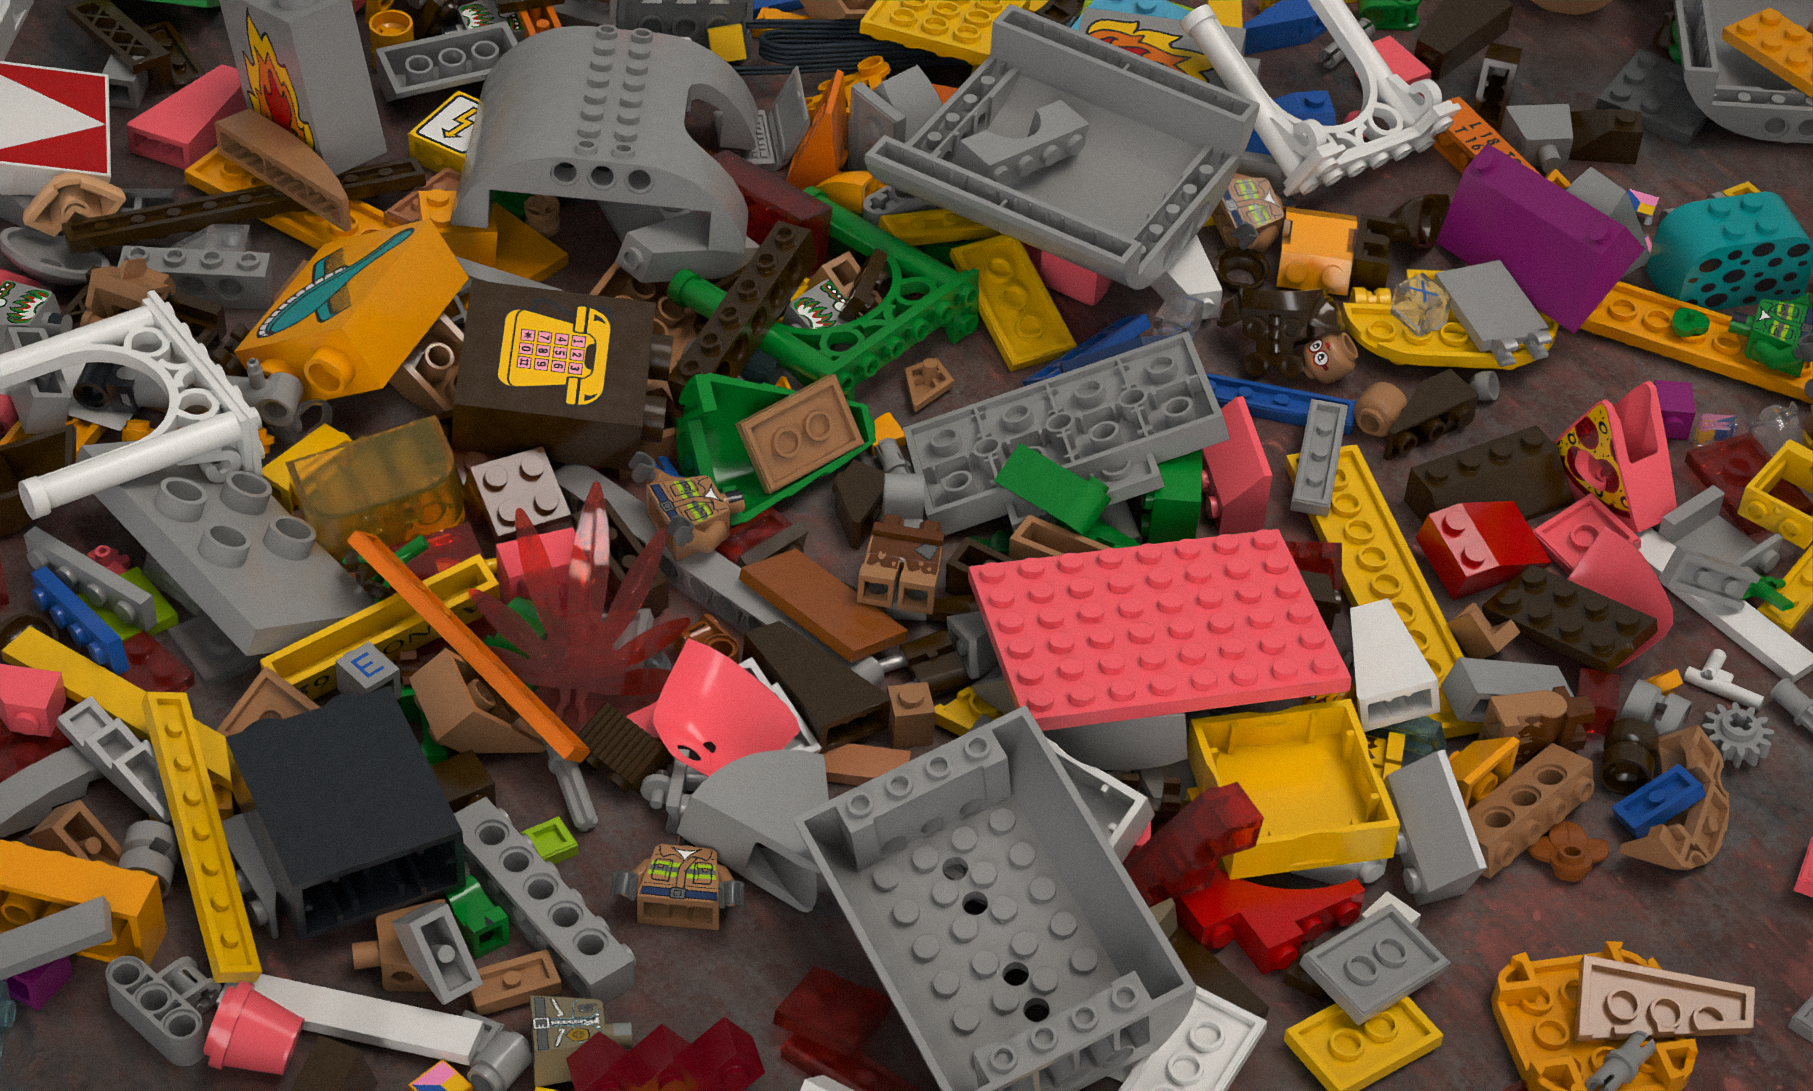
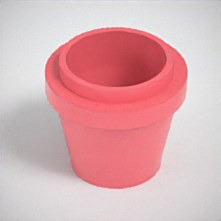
[203,980,305,1076]

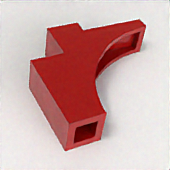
[1144,841,1366,975]

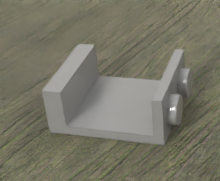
[1658,485,1783,574]

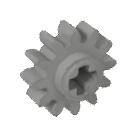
[1701,702,1774,768]

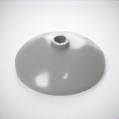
[0,227,109,288]

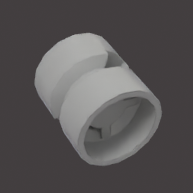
[1620,679,1693,737]
[117,820,180,899]

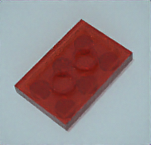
[1684,432,1813,535]

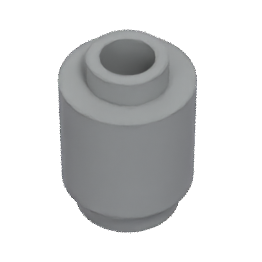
[467,1031,533,1091]

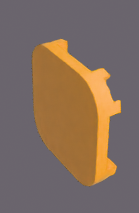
[1491,941,1698,1091]

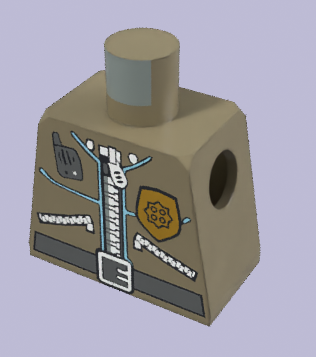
[530,996,632,1087]

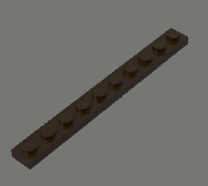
[62,157,426,254]

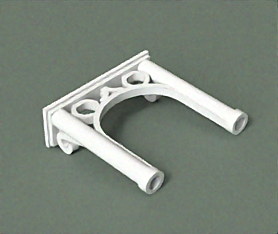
[1180,0,1462,197]
[0,290,265,520]

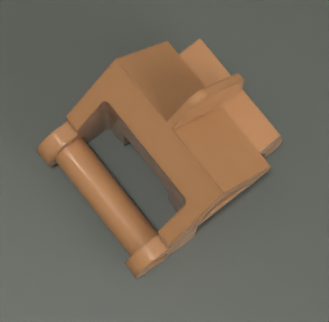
[80,258,176,327]

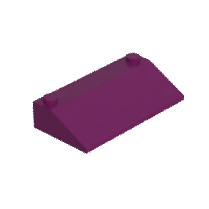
[1436,143,1645,334]

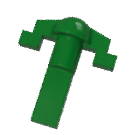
[1741,574,1794,611]

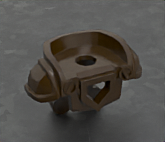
[1217,285,1345,378]

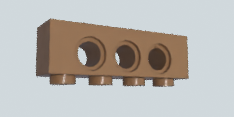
[1467,743,1594,879]

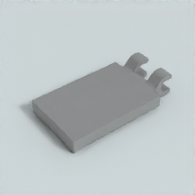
[1433,260,1552,367]

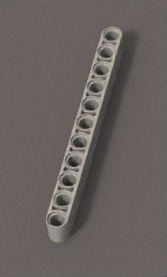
[554,463,884,687]

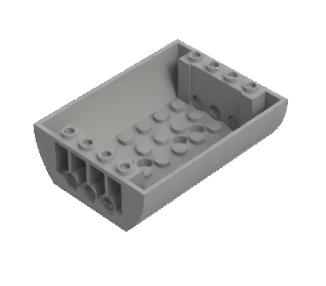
[792,705,1197,1091]

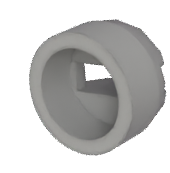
[1469,371,1499,401]

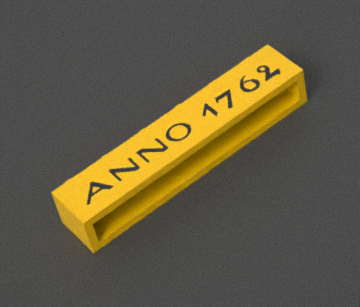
[260,553,500,700]

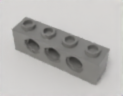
[118,246,274,310]

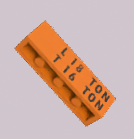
[1432,96,1540,175]

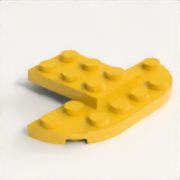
[1341,269,1559,370]

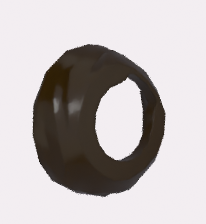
[1213,247,1270,292]
[0,612,60,665]

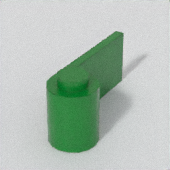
[994,443,1111,537]

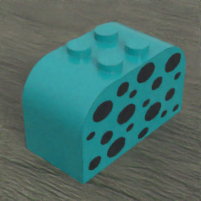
[1646,192,1813,311]

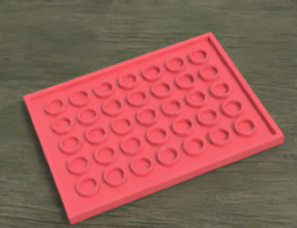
[968,529,1352,731]

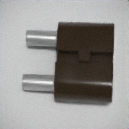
[878,629,969,698]

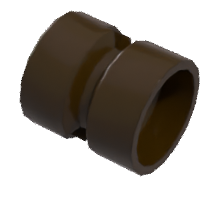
[1598,718,1659,796]

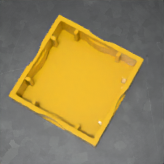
[1187,699,1400,880]

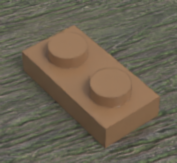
[467,949,562,1016]

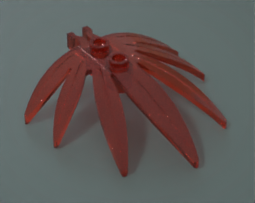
[468,481,690,723]

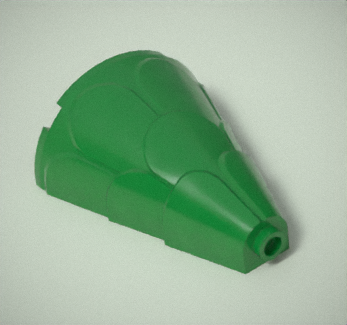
[675,373,876,526]

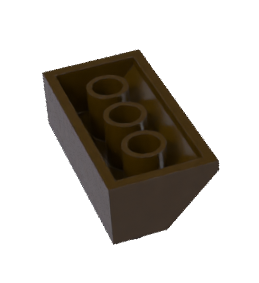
[1404,425,1573,523]

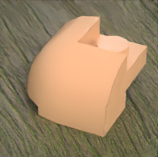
[23,171,126,237]

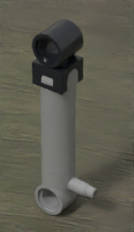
[73,358,304,426]

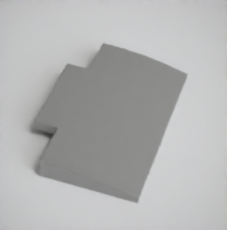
[903,331,1230,535]

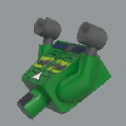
[1728,292,1813,378]

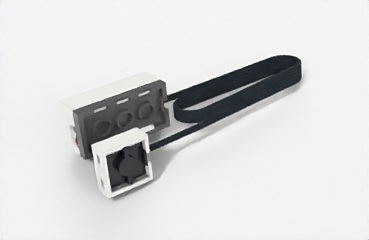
[609,0,969,112]

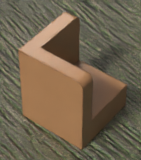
[1447,603,1520,659]

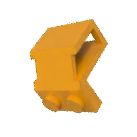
[1276,207,1357,296]

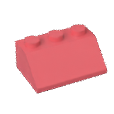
[1201,396,1273,534]

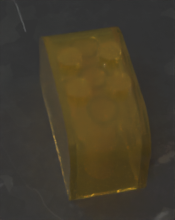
[285,415,465,570]

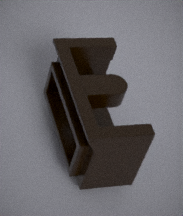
[1350,213,1397,294]

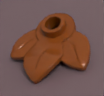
[1526,821,1609,882]

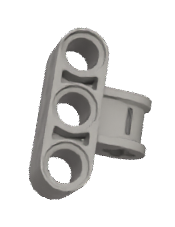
[105,955,221,1066]

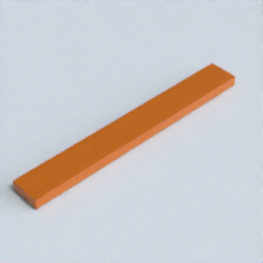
[347,530,590,763]

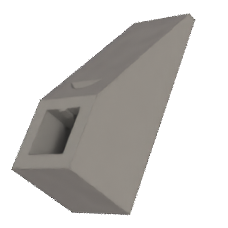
[222,813,281,940]

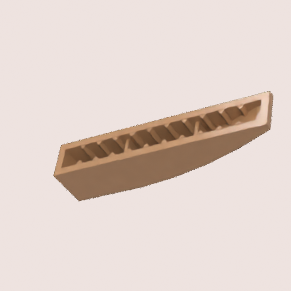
[215,108,351,232]

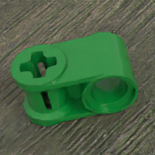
[1358,0,1422,31]

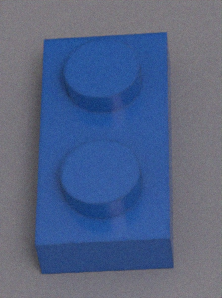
[1611,763,1706,839]

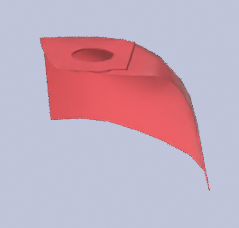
[1567,526,1673,670]
[653,638,800,777]

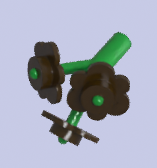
[342,534,430,603]

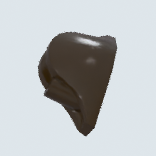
[1388,194,1451,248]

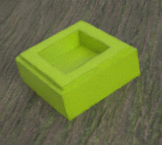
[521,816,579,864]

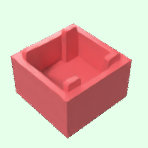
[496,527,589,620]

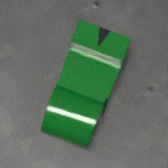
[438,875,510,960]

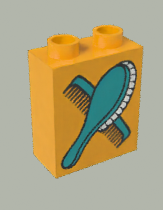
[234,219,469,406]

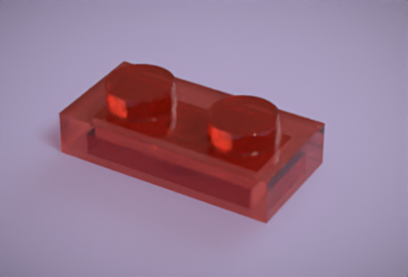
[714,507,792,565]

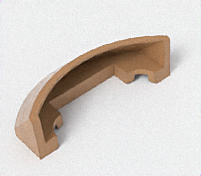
[1619,725,1729,870]

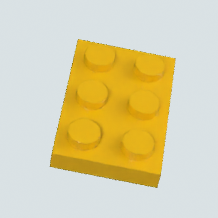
[1284,996,1444,1091]

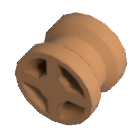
[524,194,560,238]

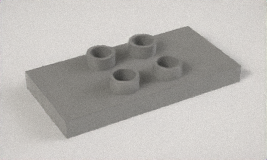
[76,441,376,656]

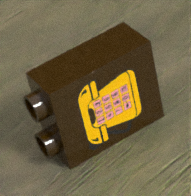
[451,280,673,471]

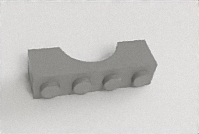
[953,100,1090,185]

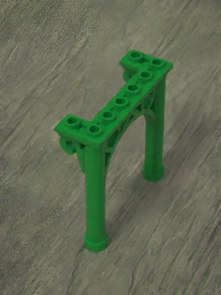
[667,186,979,402]

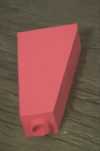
[126,64,247,170]

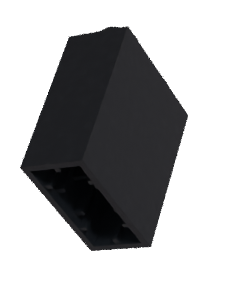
[225,686,466,942]

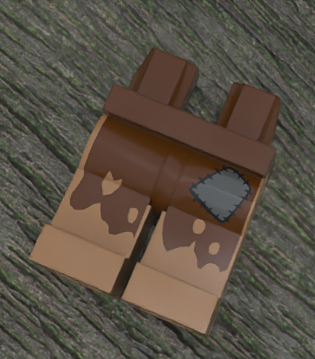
[857,514,945,615]
[1477,686,1596,766]

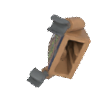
[1212,173,1296,253]
[628,451,745,562]
[610,835,745,930]

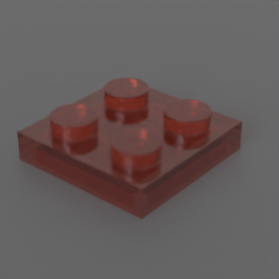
[773,966,892,1058]

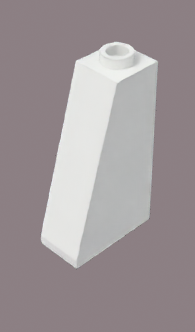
[1151,234,1223,322]
[1350,598,1440,732]

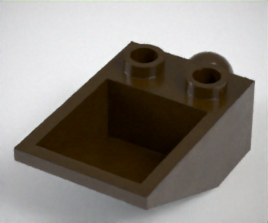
[0,424,77,537]

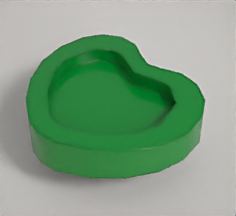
[1671,308,1710,337]

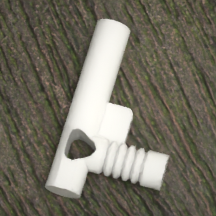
[1683,649,1765,712]

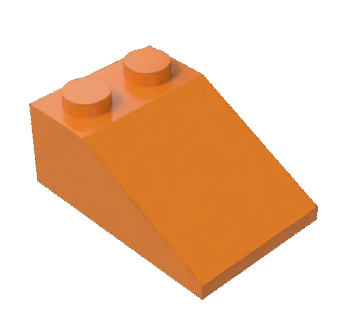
[784,69,849,192]

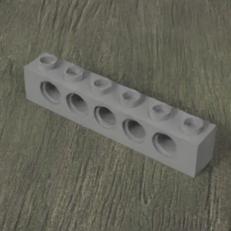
[454,797,636,1005]

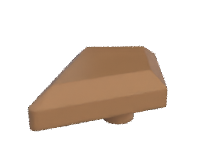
[904,358,954,412]

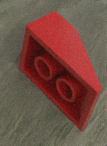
[1415,501,1552,601]

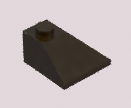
[1569,109,1644,164]

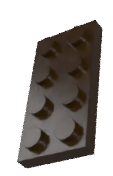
[1482,564,1658,675]

